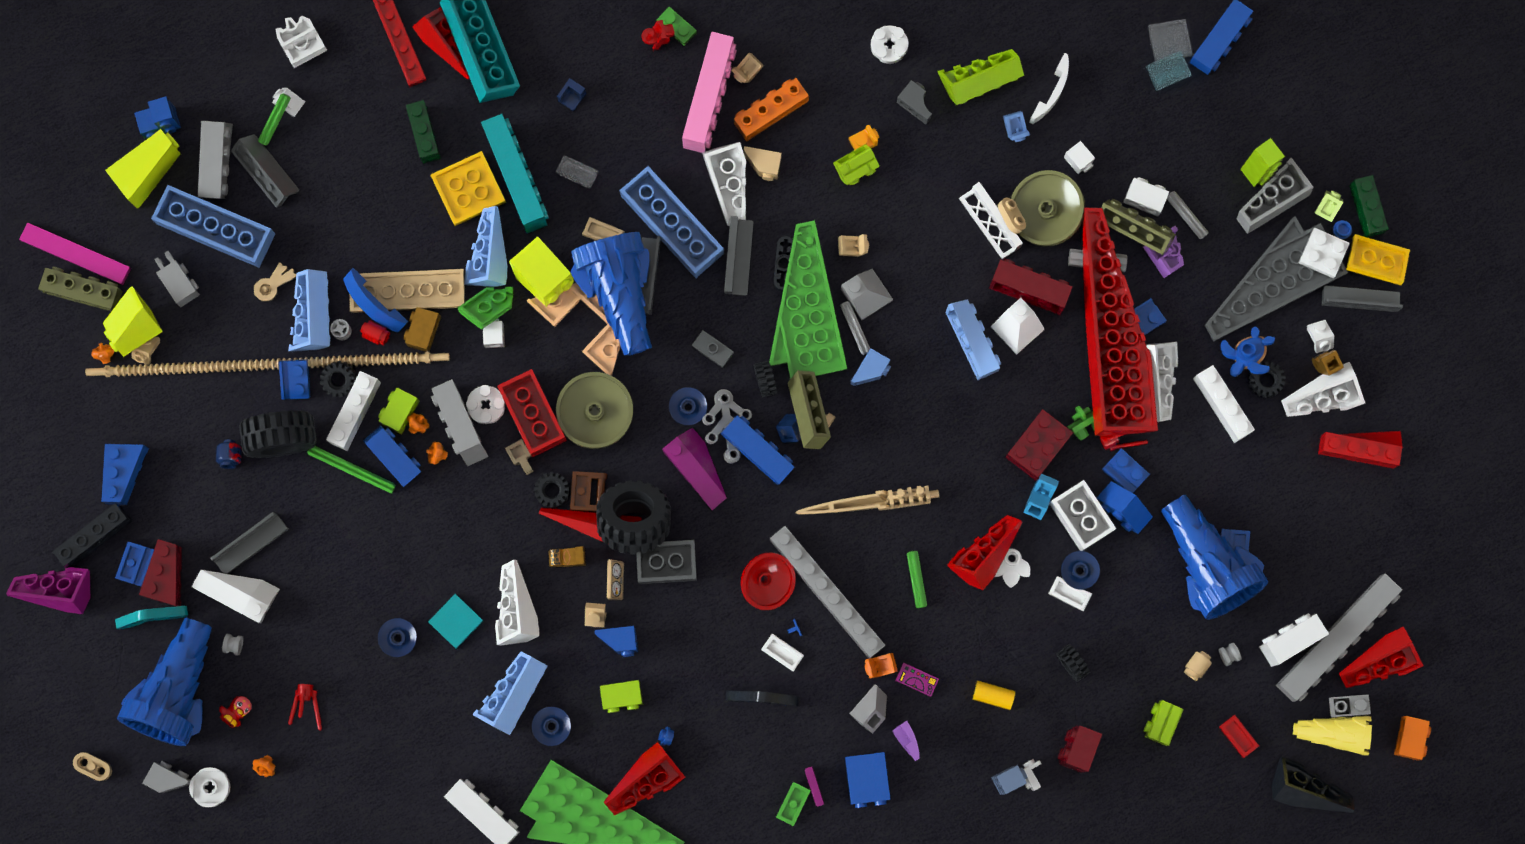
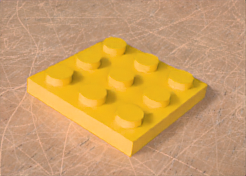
[431,151,506,226]

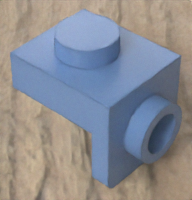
[1003,111,1030,142]

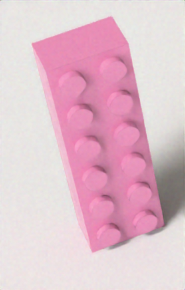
[682,32,737,153]

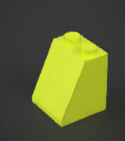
[509,237,574,307]
[103,286,163,357]

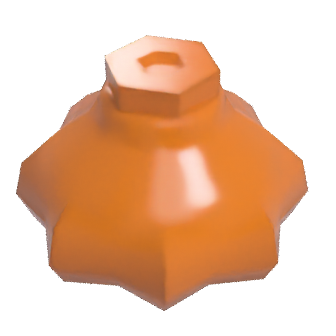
[92,343,114,364]
[407,412,430,434]
[426,442,448,464]
[252,755,275,777]

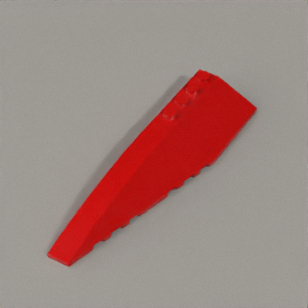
[1083,208,1158,436]

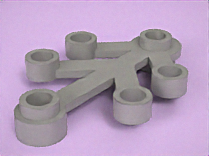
[702,389,752,464]

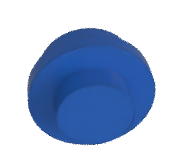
[1333,220,1352,239]
[658,727,674,746]

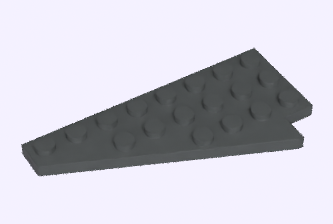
[1205,216,1348,342]

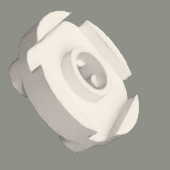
[871,25,908,64]
[466,385,505,424]
[189,767,230,807]

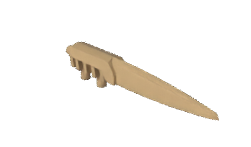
[796,486,939,515]

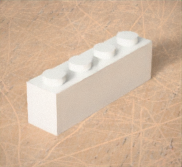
[1193,365,1255,443]
[326,371,381,451]
[444,779,520,844]

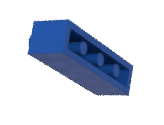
[1189,0,1253,75]
[720,415,794,485]

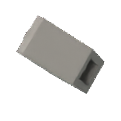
[849,684,887,734]
[1329,695,1371,717]
[142,761,191,793]

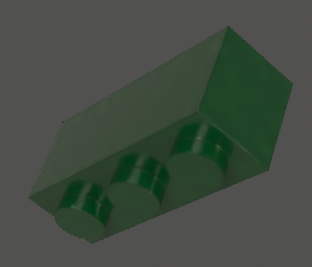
[406,100,441,164]
[1349,175,1388,238]

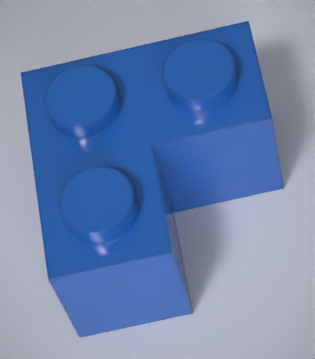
[134,96,181,139]
[1097,481,1153,534]

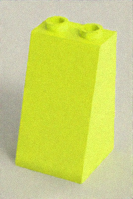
[105,129,181,209]

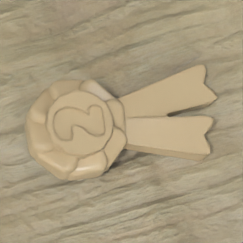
[254,263,297,301]

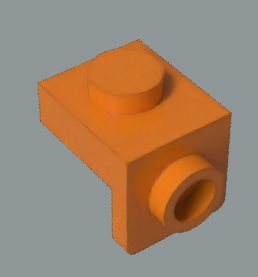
[865,653,898,679]

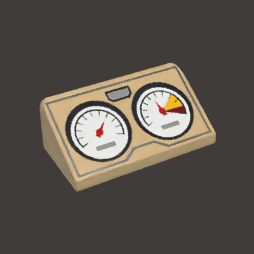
[607,560,624,600]

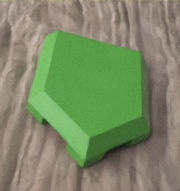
[458,287,513,329]

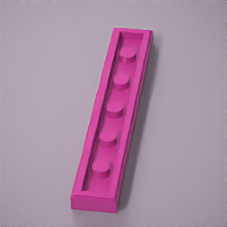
[19,223,131,285]

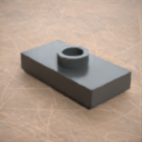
[692,330,734,368]

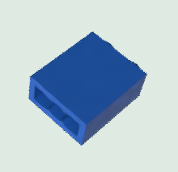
[845,752,890,808]

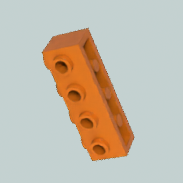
[734,78,809,142]

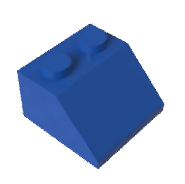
[595,626,638,657]

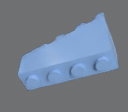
[289,269,330,351]
[945,299,1001,380]
[473,652,547,735]

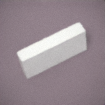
[1048,576,1092,611]
[761,634,804,671]

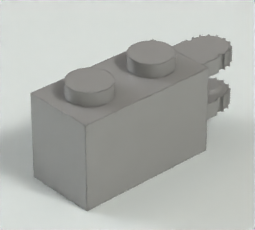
[154,251,200,307]

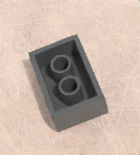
[636,540,697,584]

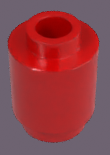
[360,320,390,346]

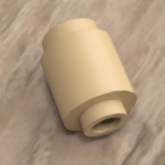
[1184,651,1212,681]

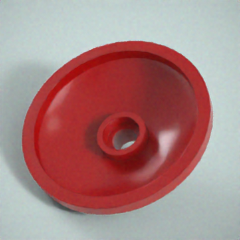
[741,552,796,610]

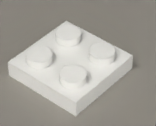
[1299,228,1350,278]

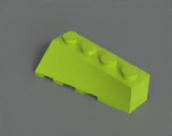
[938,49,1024,105]
[1241,138,1285,187]

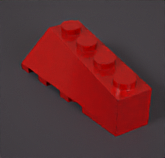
[1318,431,1403,469]

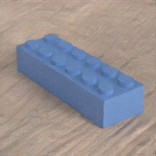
[619,166,724,278]
[151,185,275,268]

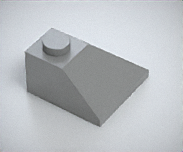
[841,269,893,321]

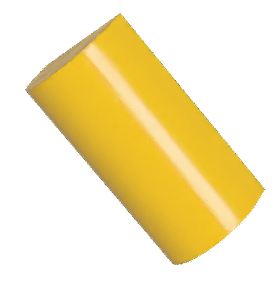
[972,681,1015,710]

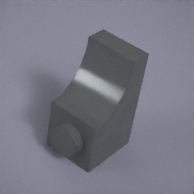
[896,80,932,124]

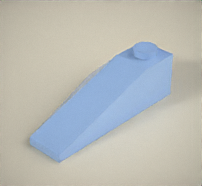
[464,206,508,287]

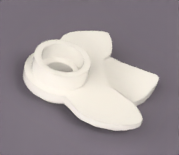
[995,549,1030,588]

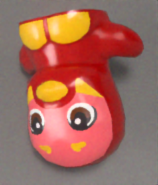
[219,696,252,728]

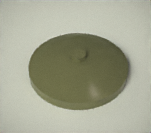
[1011,170,1085,246]
[556,372,633,449]

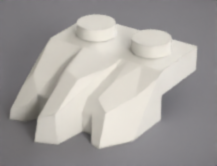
[276,16,327,68]

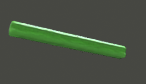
[307,446,396,493]

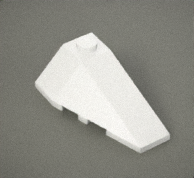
[702,142,746,226]
[1146,342,1178,422]
[1281,362,1365,417]
[495,560,539,646]
[192,570,280,623]

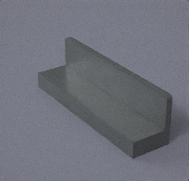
[231,134,299,208]
[724,216,753,296]
[641,236,661,315]
[1322,285,1403,312]
[210,512,289,574]

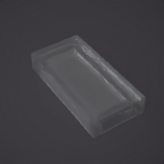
[556,155,598,189]

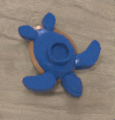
[1220,327,1275,377]

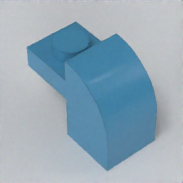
[1023,474,1059,520]

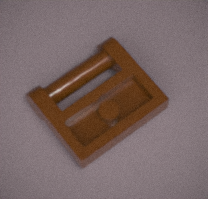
[570,471,608,512]

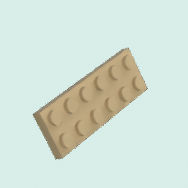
[350,269,465,313]

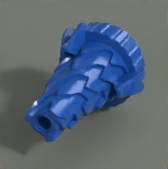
[571,232,652,355]
[1161,495,1268,620]
[117,618,212,746]

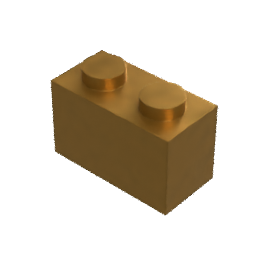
[404,307,441,352]

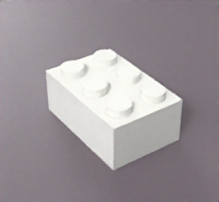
[1049,480,1116,551]
[1259,613,1329,667]

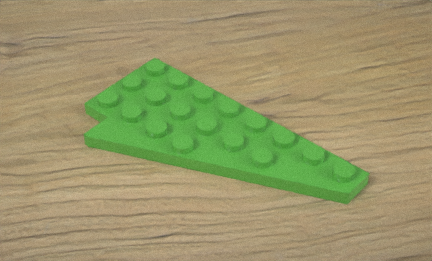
[769,220,847,379]
[520,760,685,844]

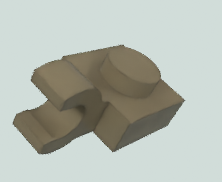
[505,439,534,475]

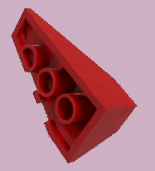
[412,7,470,79]
[947,515,1023,590]
[1339,627,1423,688]
[604,742,685,815]

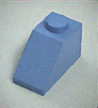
[851,348,891,386]

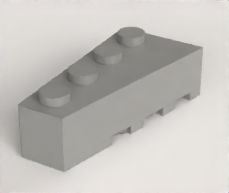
[198,121,233,199]
[1237,158,1313,234]
[431,379,488,466]

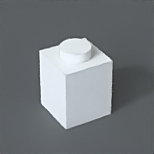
[1064,141,1095,174]
[483,319,505,348]

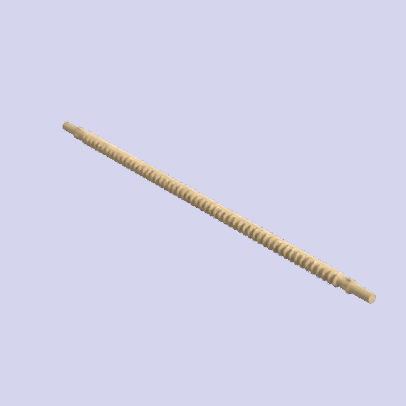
[85,352,450,377]

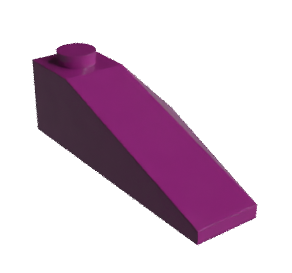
[662,428,727,510]
[6,567,90,614]

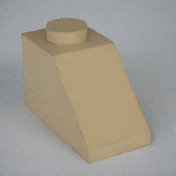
[744,146,782,181]

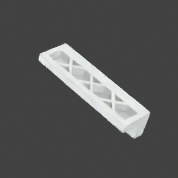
[959,182,1023,260]

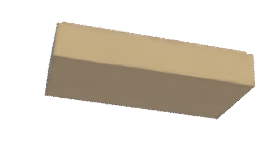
[582,217,625,241]

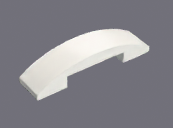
[1029,53,1069,124]

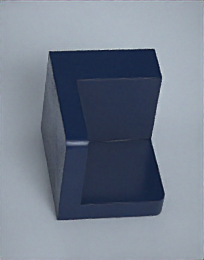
[557,78,586,111]
[776,414,801,443]

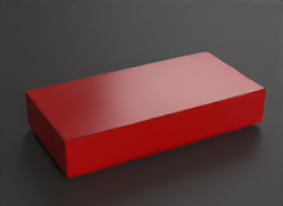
[1219,715,1259,758]

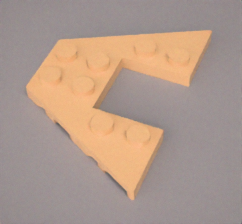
[527,283,620,376]

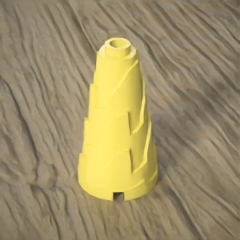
[1293,716,1372,756]

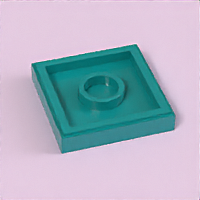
[428,594,483,649]

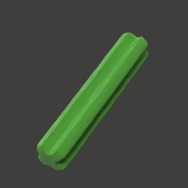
[258,93,291,145]
[907,551,927,608]

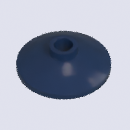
[669,387,707,425]
[1061,551,1100,590]
[378,618,417,657]
[532,707,571,746]

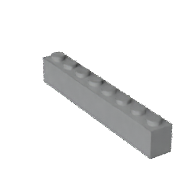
[770,526,885,659]
[1276,574,1402,702]

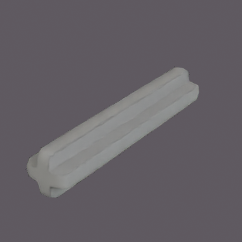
[1167,191,1208,239]
[840,301,870,355]

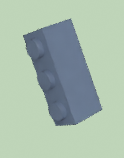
[991,765,1028,795]

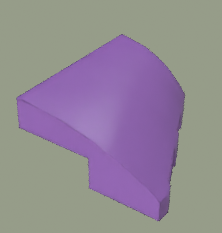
[1143,226,1184,278]
[892,721,920,761]

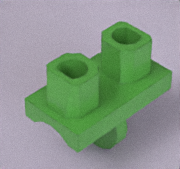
[1067,406,1095,440]

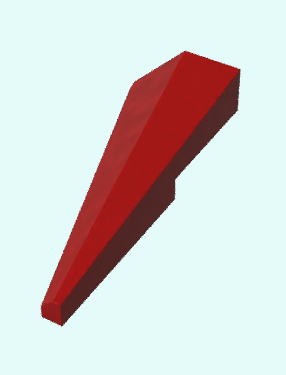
[539,508,642,542]

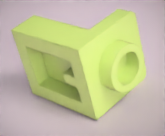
[1315,190,1343,222]

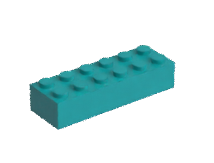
[440,0,520,103]
[481,114,549,233]

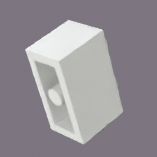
[1123,178,1169,217]

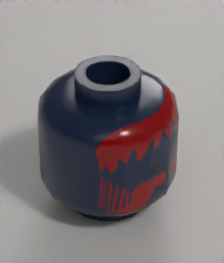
[216,439,242,469]

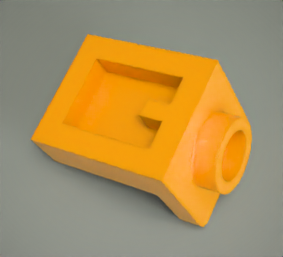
[849,125,879,150]

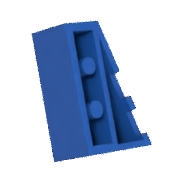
[363,425,421,487]
[101,444,149,505]

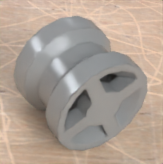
[330,319,352,341]
[222,634,243,655]
[1218,643,1242,666]

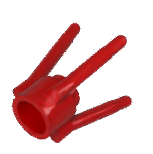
[1099,435,1148,451]
[288,684,322,730]

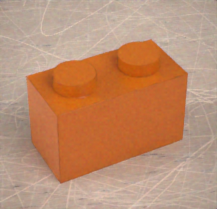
[1394,716,1431,760]

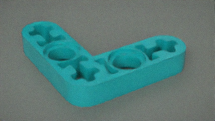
[115,606,188,629]

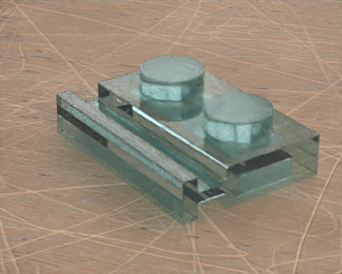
[1145,51,1192,91]

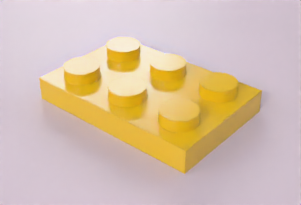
[1346,234,1410,285]

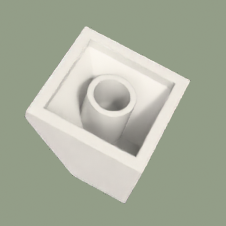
[991,298,1045,355]

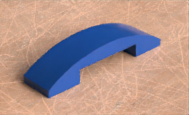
[343,268,408,333]

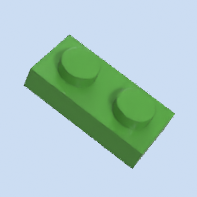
[657,7,697,46]
[776,782,811,826]

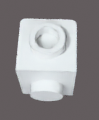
[272,88,305,117]
[1307,320,1334,353]
[1023,759,1041,791]

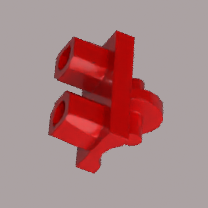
[641,20,675,51]

